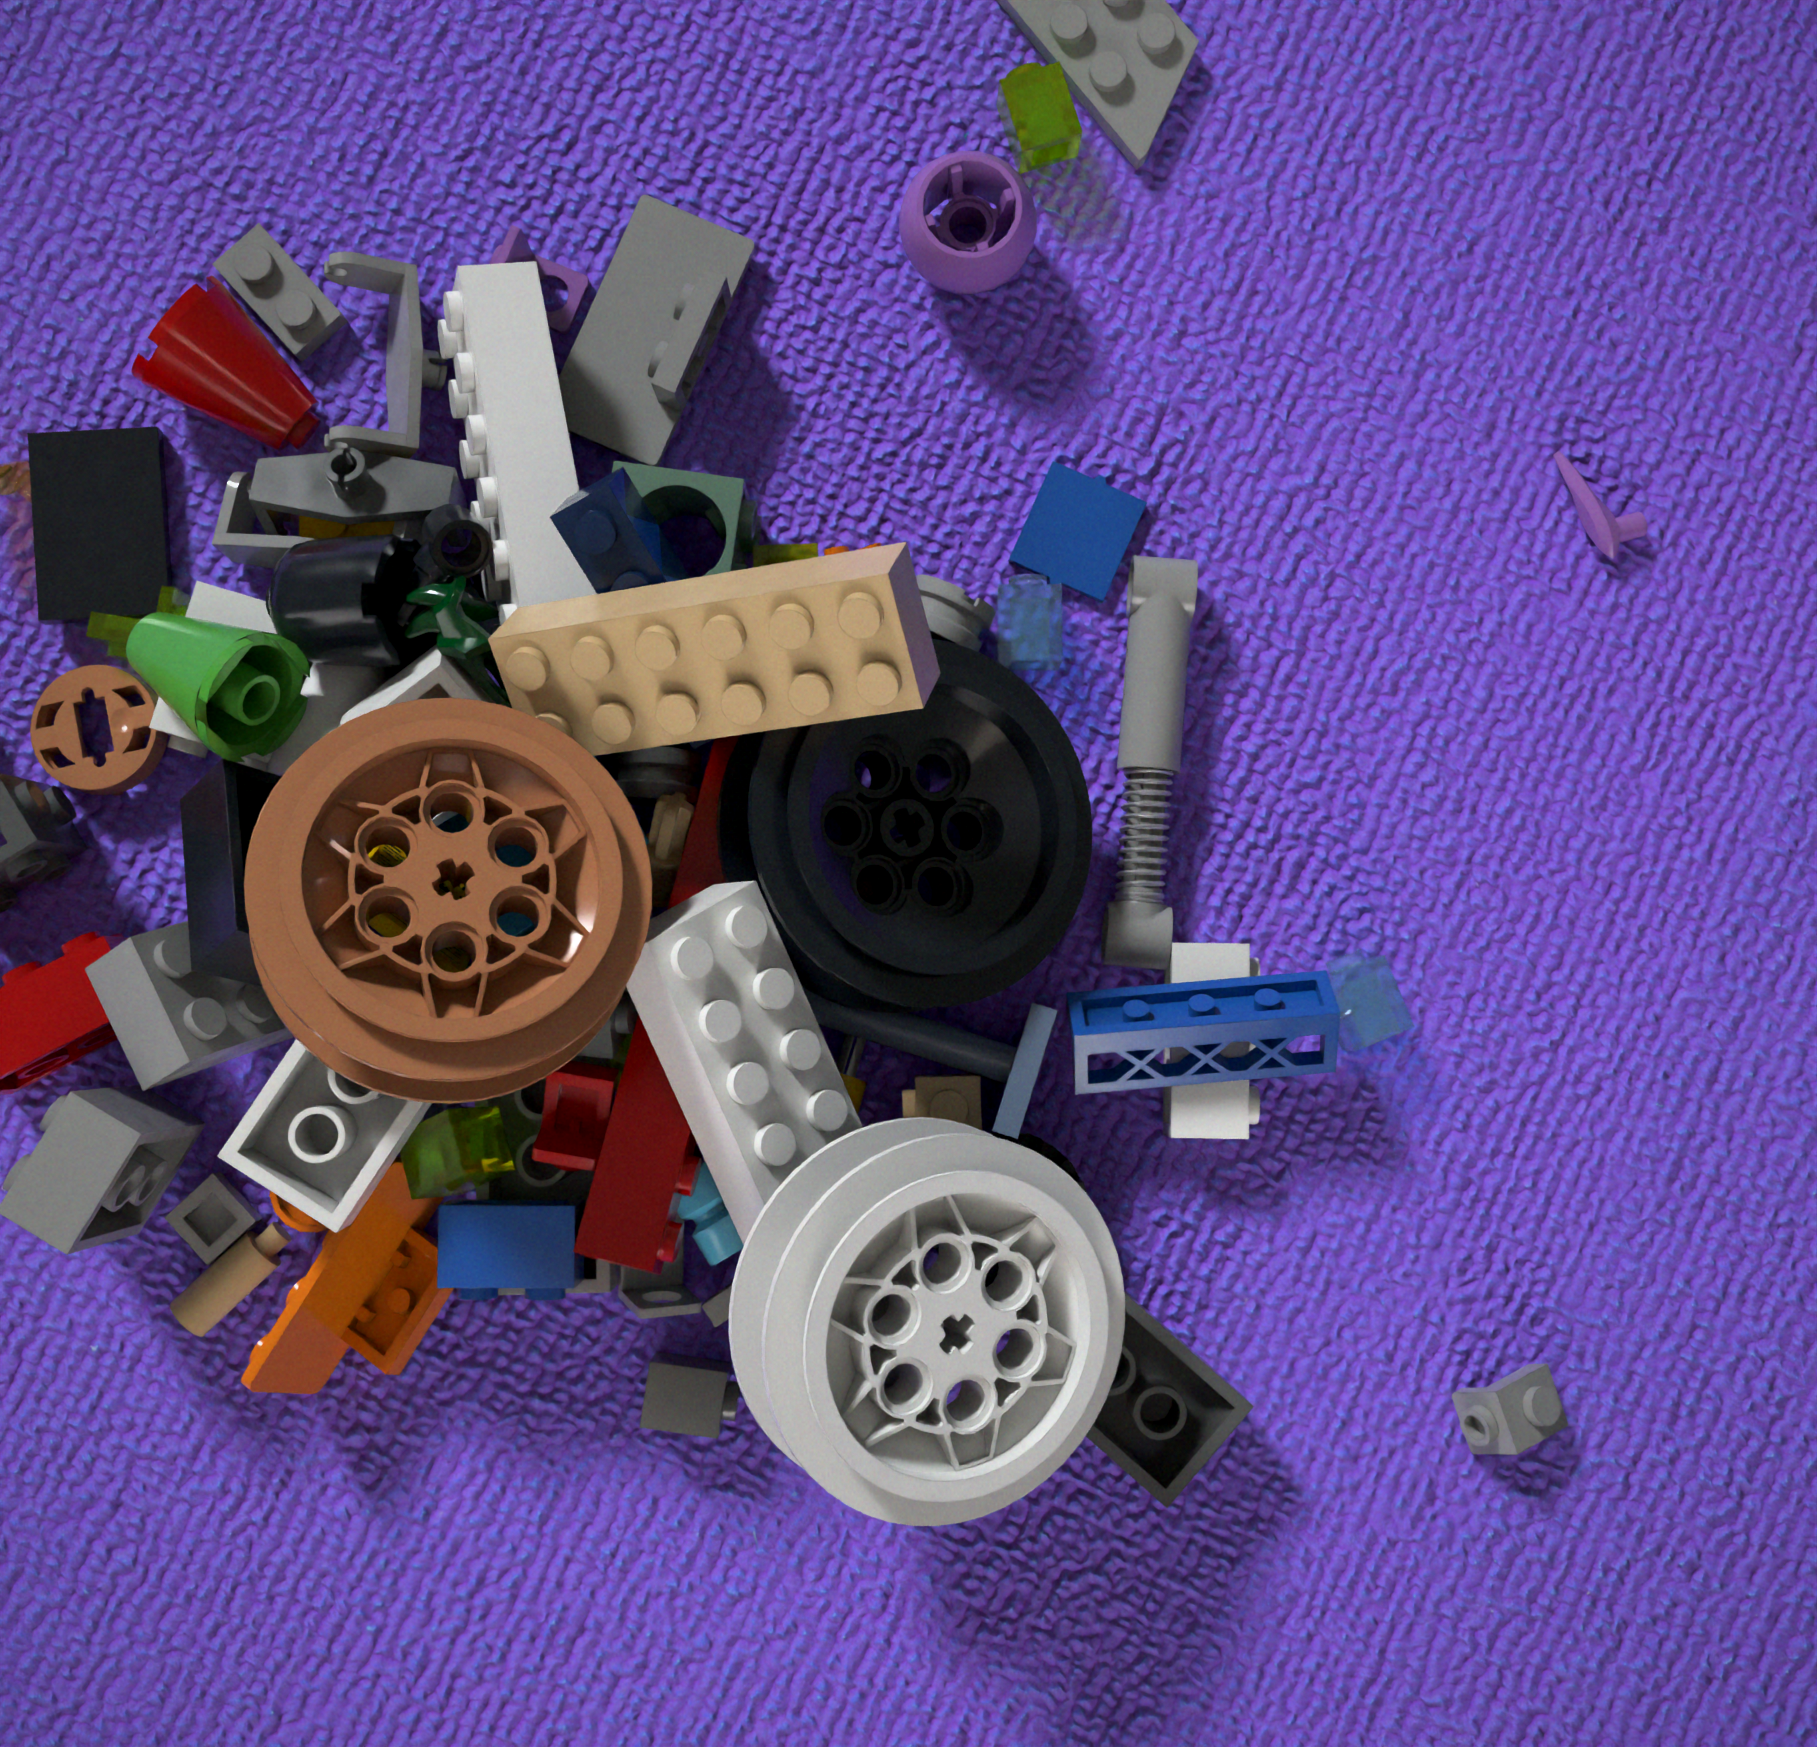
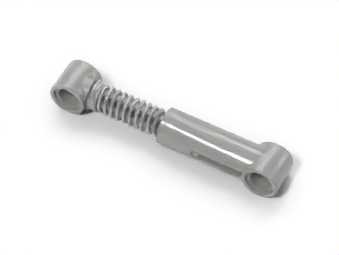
[1101,555,1198,970]

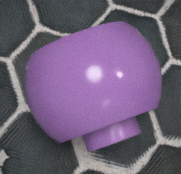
[899,151,1037,294]

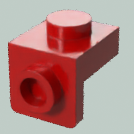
[532,1061,619,1171]

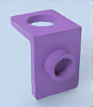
[490,225,590,334]

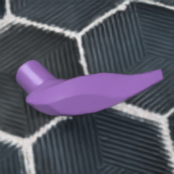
[1553,451,1647,558]

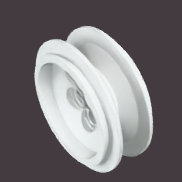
[728,1117,1125,1526]

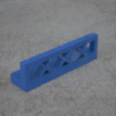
[1066,970,1341,1095]

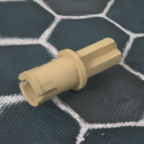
[646,792,694,907]

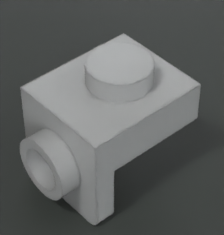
[1452,1363,1569,1455]

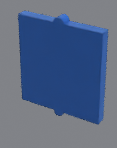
[1008,461,1147,603]

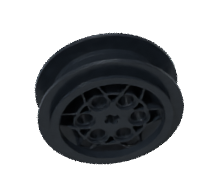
[716,639,1093,1014]

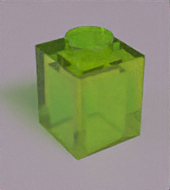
[996,61,1082,174]
[400,1106,515,1200]

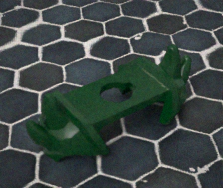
[404,576,512,708]

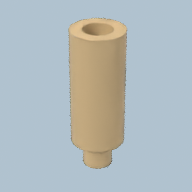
[170,1222,291,1337]

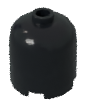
[266,534,435,668]

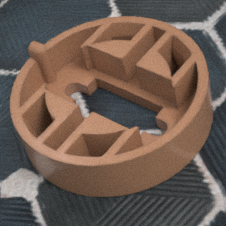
[30,665,168,796]

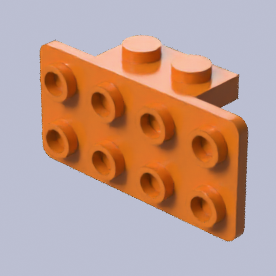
[241,1157,454,1394]

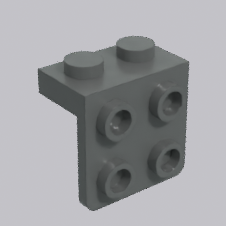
[0,773,88,913]

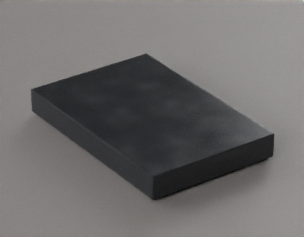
[27,427,174,625]

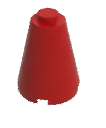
[131,276,321,451]

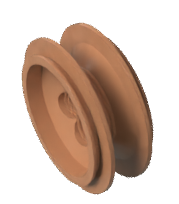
[244,698,652,1104]

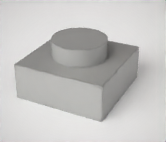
[165,1171,263,1266]

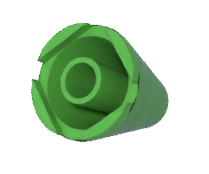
[126,612,310,762]

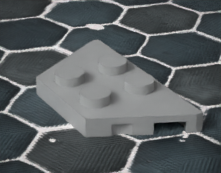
[997,0,1199,170]

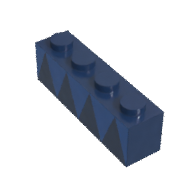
[550,467,713,750]

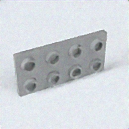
[558,195,755,467]

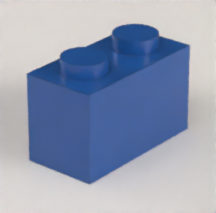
[437,1199,585,1300]

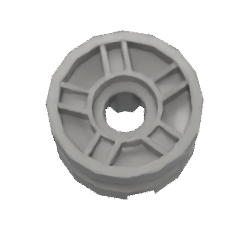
[916,575,997,652]

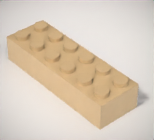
[488,542,941,756]

